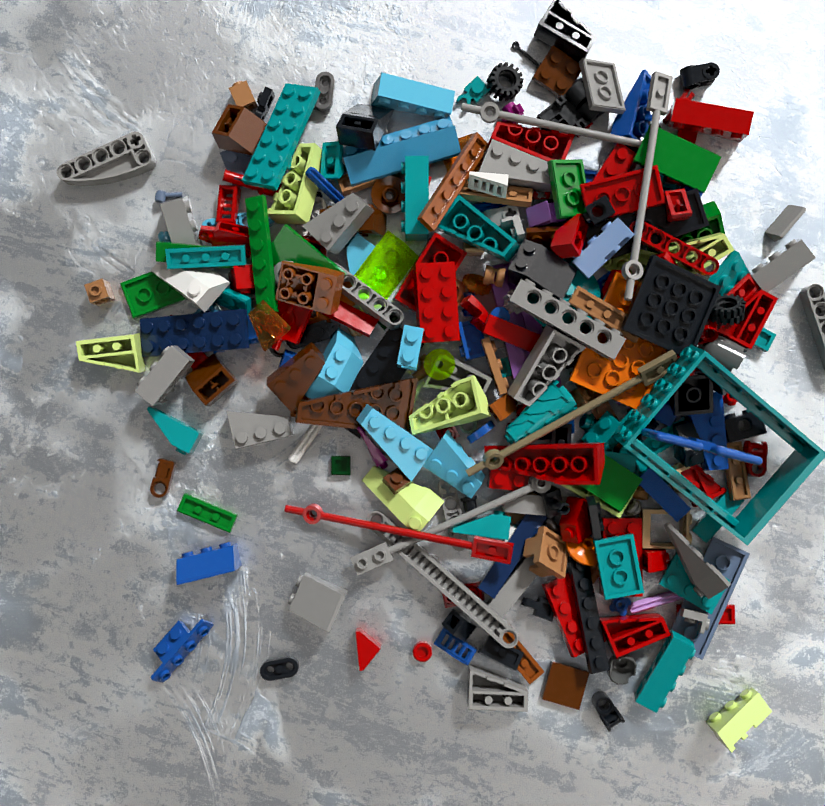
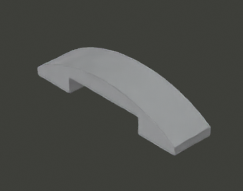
[502,492,568,516]

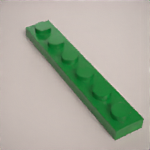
[245,195,279,315]

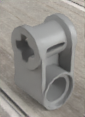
[482,205,520,228]

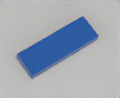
[639,467,691,522]

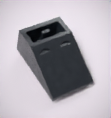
[336,104,394,151]

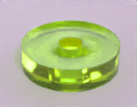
[424,348,455,380]

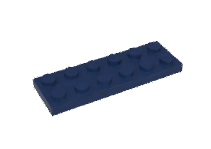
[140,309,250,357]

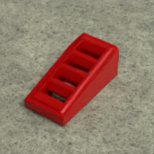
[216,185,242,224]

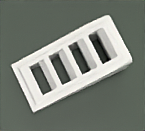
[468,171,508,198]

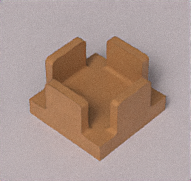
[523,526,568,579]

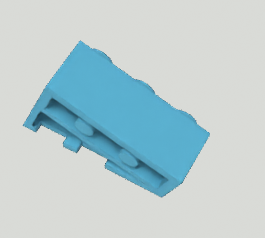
[423,429,486,499]

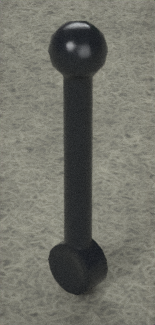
[512,41,541,69]

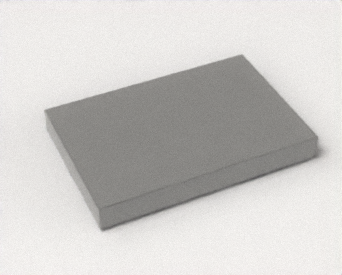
[579,58,626,114]

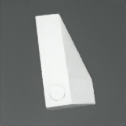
[151,262,230,312]

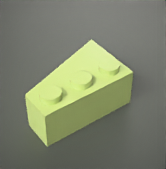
[668,232,734,274]
[76,333,146,373]
[706,688,772,753]

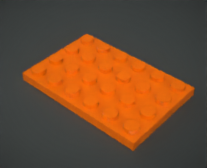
[568,272,667,409]

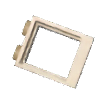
[638,508,692,549]

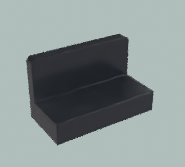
[478,635,524,671]

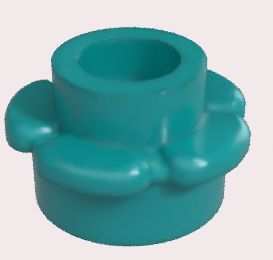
[579,414,596,432]

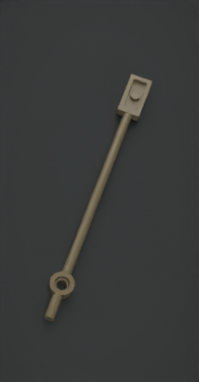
[465,350,678,477]

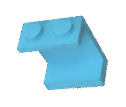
[397,325,424,371]

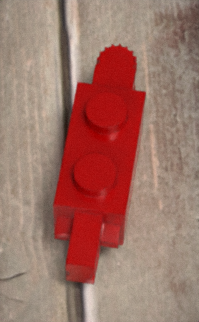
[198,221,251,258]

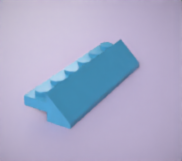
[342,116,461,186]

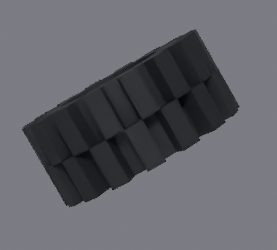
[486,62,524,101]
[709,293,746,326]

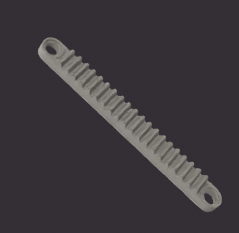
[366,511,519,648]

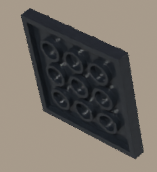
[620,255,721,356]

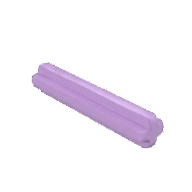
[628,591,684,614]

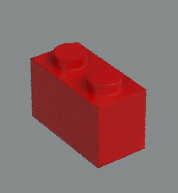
[487,469,529,490]

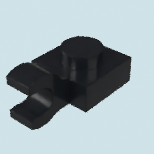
[521,596,554,622]

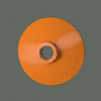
[566,536,597,566]

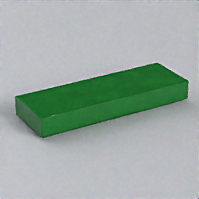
[177,493,238,533]

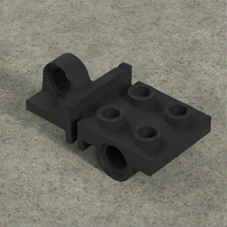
[537,81,605,137]

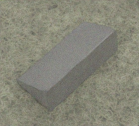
[765,205,806,242]

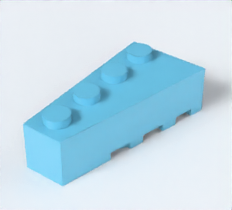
[356,404,433,482]

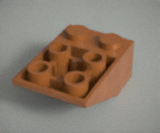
[275,261,345,315]

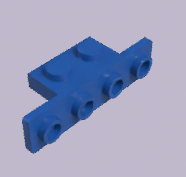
[150,619,214,683]

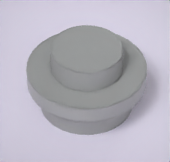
[624,498,642,517]

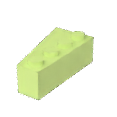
[267,143,322,224]

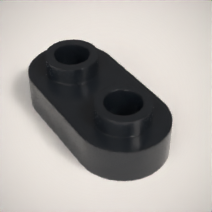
[260,656,299,681]

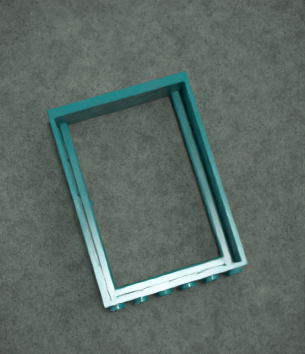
[613,344,825,546]

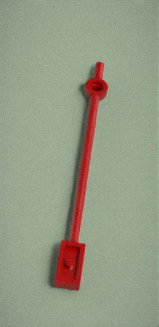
[284,504,514,564]

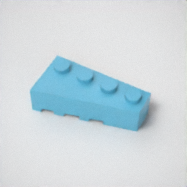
[370,72,455,119]

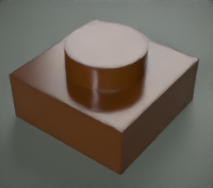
[382,468,410,495]

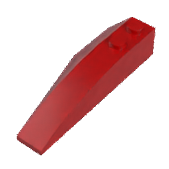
[484,443,605,485]

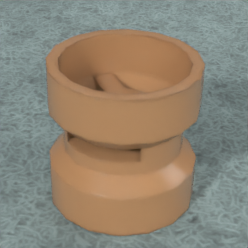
[483,265,506,288]

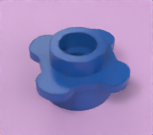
[609,597,631,616]

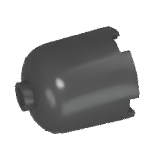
[697,334,748,372]

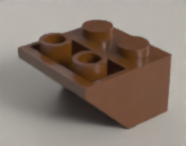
[212,104,267,155]
[185,353,239,406]

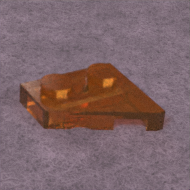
[248,300,291,351]

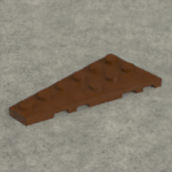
[295,377,418,433]

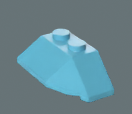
[304,328,364,399]

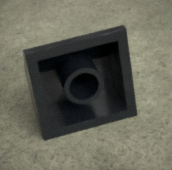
[669,371,713,416]

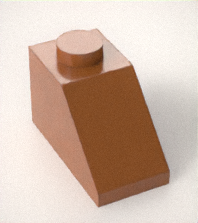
[489,393,518,422]

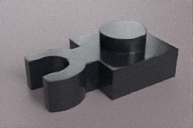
[254,87,275,121]

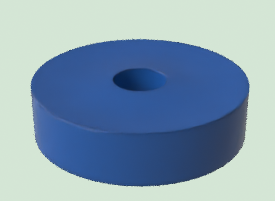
[466,420,495,444]

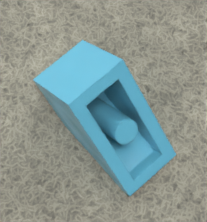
[346,233,376,277]

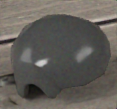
[607,654,637,684]

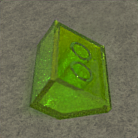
[354,231,418,300]

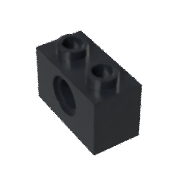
[724,410,767,443]

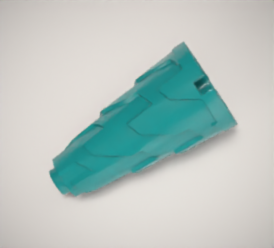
[504,380,578,444]

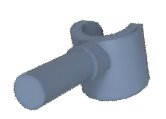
[155,190,182,203]

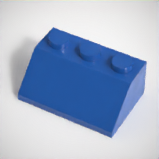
[176,542,242,585]

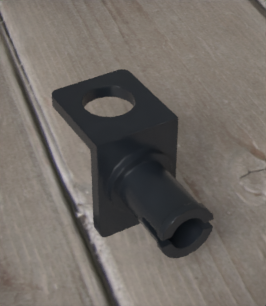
[533,485,570,519]

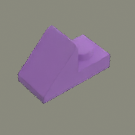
[525,201,568,228]

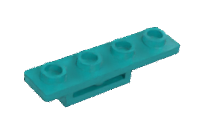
[582,409,633,451]

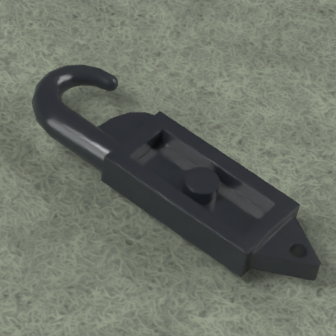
[269,320,340,357]

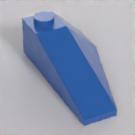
[610,69,652,153]

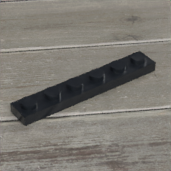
[567,556,610,674]

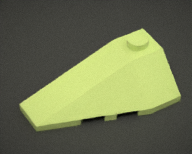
[409,375,491,435]

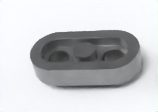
[315,72,335,111]

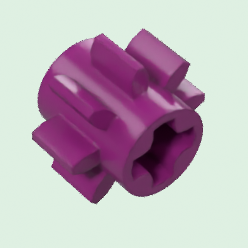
[501,102,524,124]

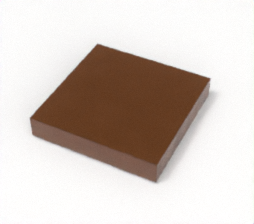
[541,661,589,710]

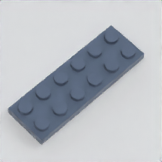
[669,537,750,660]

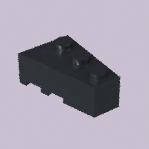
[534,0,597,63]

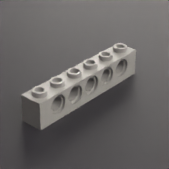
[508,279,626,361]

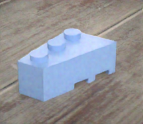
[572,217,635,280]

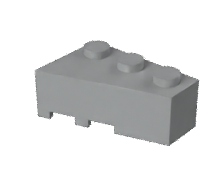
[751,239,816,292]
[467,665,528,712]

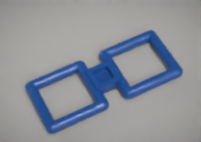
[641,428,763,465]

